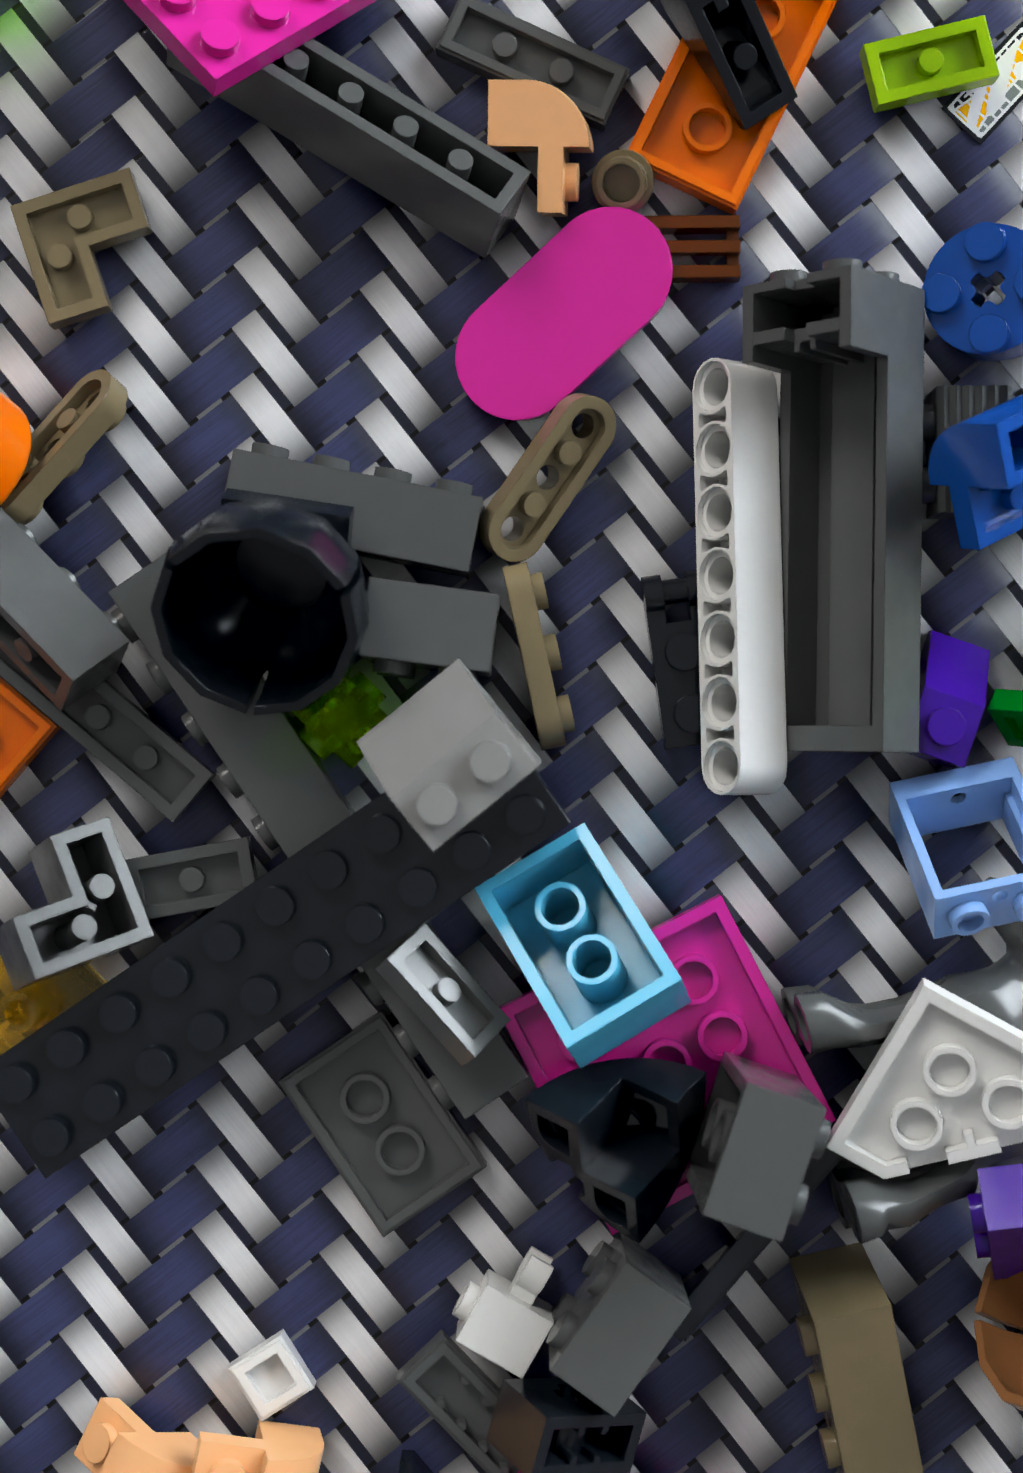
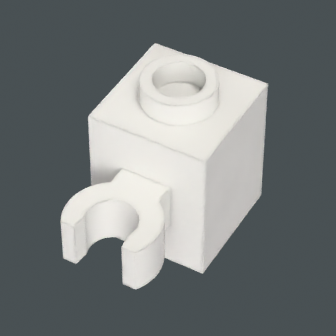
[452,1246,554,1379]

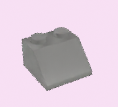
[356,658,542,852]

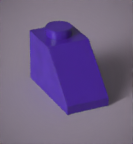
[907,630,990,768]

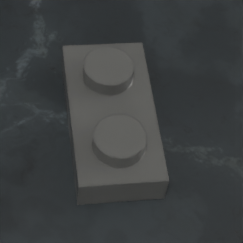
[126,836,258,920]
[375,924,510,1066]

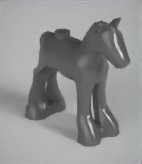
[781,877,1023,1244]

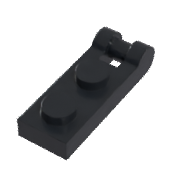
[641,569,701,750]

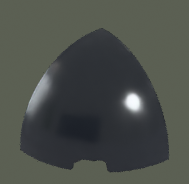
[525,1058,706,1244]

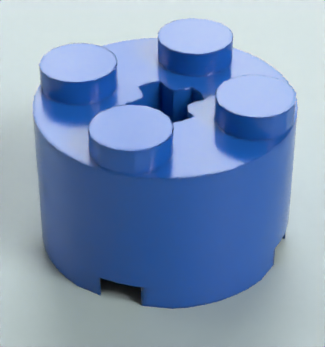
[922,222,1023,361]

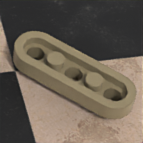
[0,369,128,525]
[479,393,617,562]
[502,562,576,751]

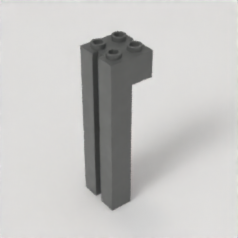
[742,258,925,753]

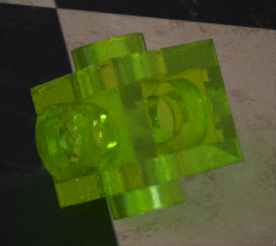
[292,671,388,769]

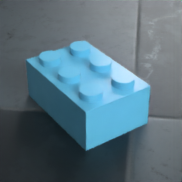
[474,823,691,1069]

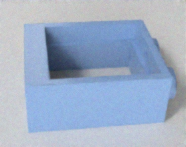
[889,757,1023,939]

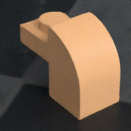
[487,80,594,217]
[74,1397,198,1473]
[191,1420,324,1473]

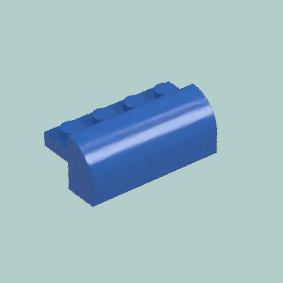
[928,394,1023,550]

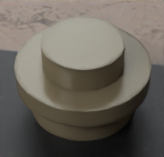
[592,149,655,211]

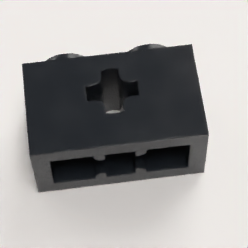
[486,1377,647,1473]

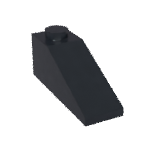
[660,0,798,130]

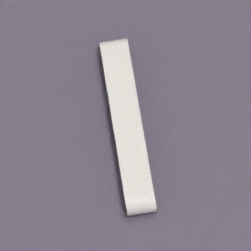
[692,358,787,795]

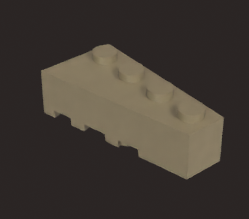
[789,1242,924,1473]

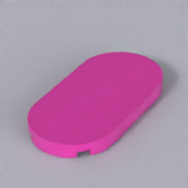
[455,207,673,421]

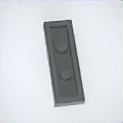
[436,0,631,132]

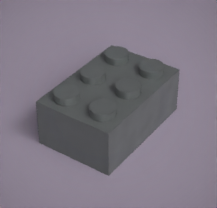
[684,1051,831,1242]

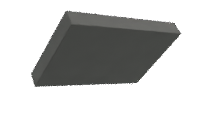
[278,1009,487,1237]

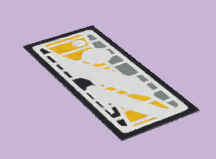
[941,21,1023,145]

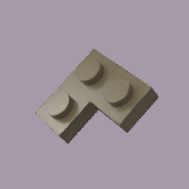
[10,167,153,330]

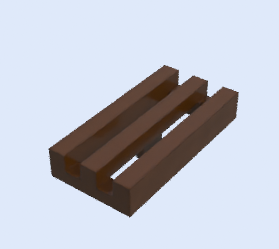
[644,215,741,283]

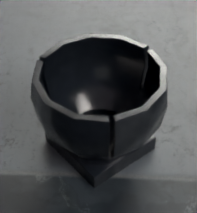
[150,488,369,715]

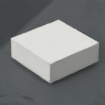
[228,1329,316,1422]

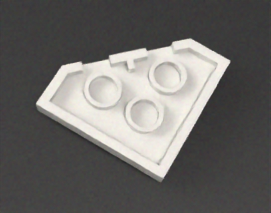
[826,978,1023,1179]

